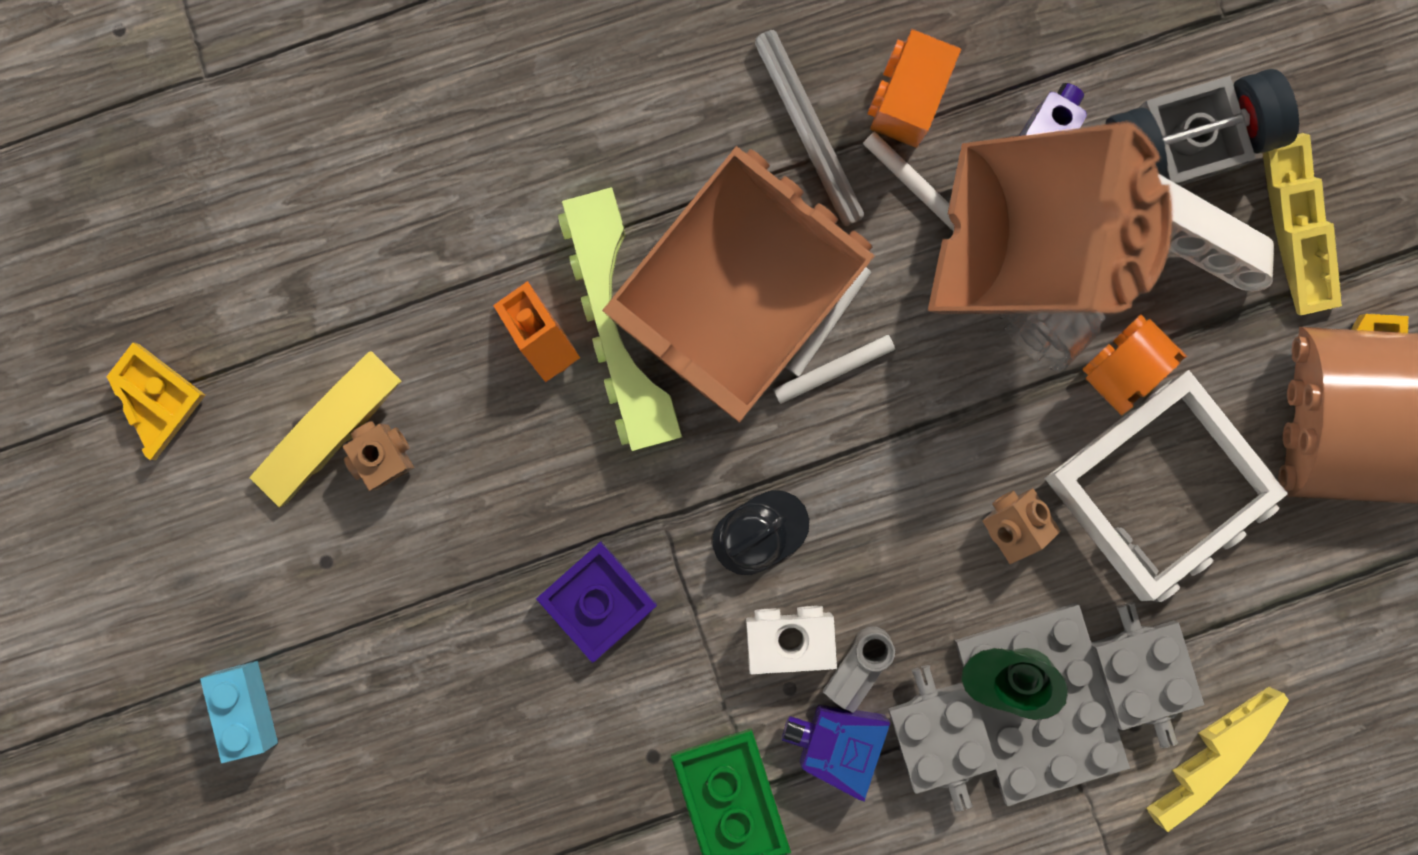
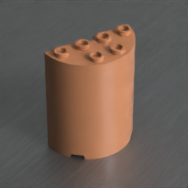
[928,122,1173,314]
[602,146,875,422]
[1278,327,1418,504]

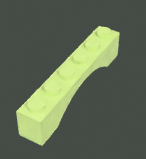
[558,187,683,451]

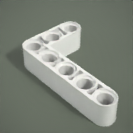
[1159,174,1274,291]

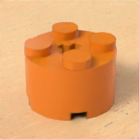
[1082,315,1187,416]

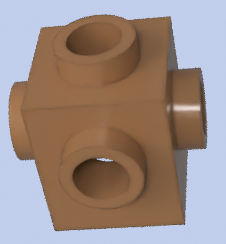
[342,421,415,491]
[982,488,1061,564]

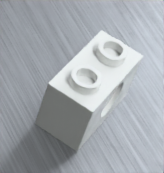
[746,606,837,674]

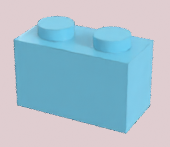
[200,661,278,764]

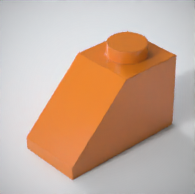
[493,281,580,383]

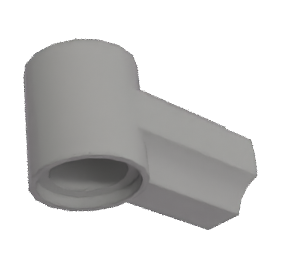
[823,627,895,713]

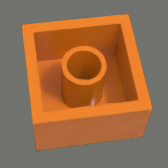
[867,29,961,148]

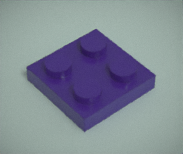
[536,541,658,663]

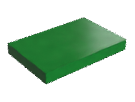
[671,728,791,855]

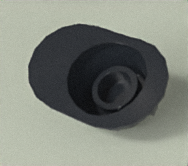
[713,490,810,575]

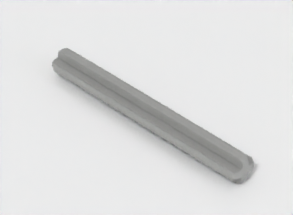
[755,30,864,226]

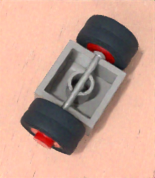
[1104,69,1299,186]

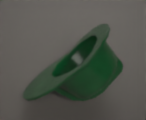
[961,648,1068,720]

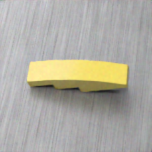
[1263,133,1342,316]
[249,351,402,508]
[1146,687,1289,832]

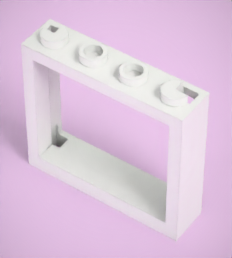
[1044,370,1288,602]

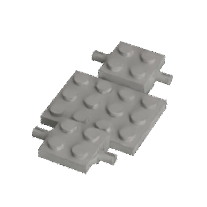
[888,602,1204,812]

